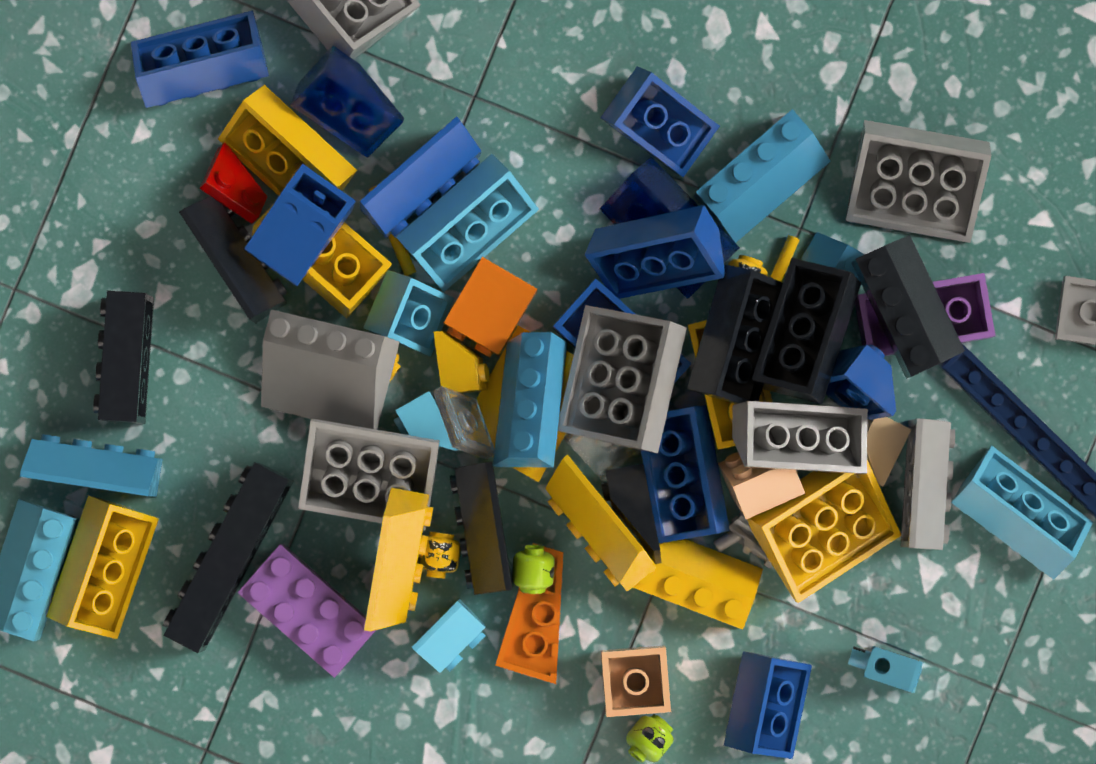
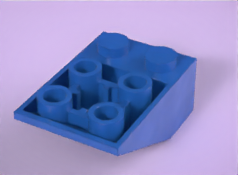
[244,164,356,286]

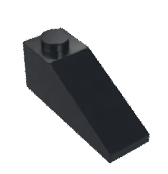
[601,464,662,564]

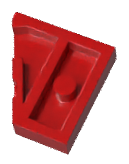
[199,143,268,224]

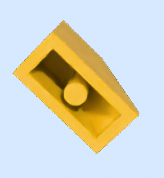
[433,331,490,395]

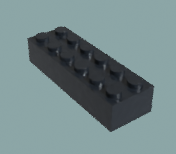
[162,462,294,653]

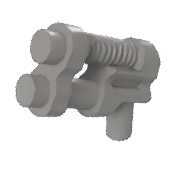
[713,512,772,569]

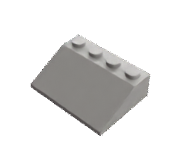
[286,0,421,67]
[846,120,992,243]
[558,305,687,454]
[261,310,400,430]
[298,418,440,531]

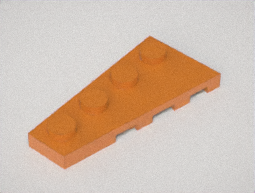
[495,543,564,684]

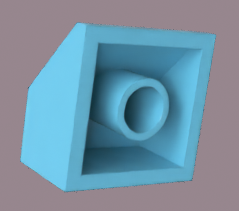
[363,270,455,357]
[394,391,462,452]
[412,599,486,673]

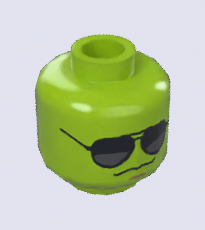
[512,544,555,594]
[626,714,674,763]

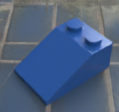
[601,66,720,177]

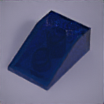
[290,46,404,158]

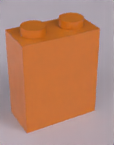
[443,257,537,358]

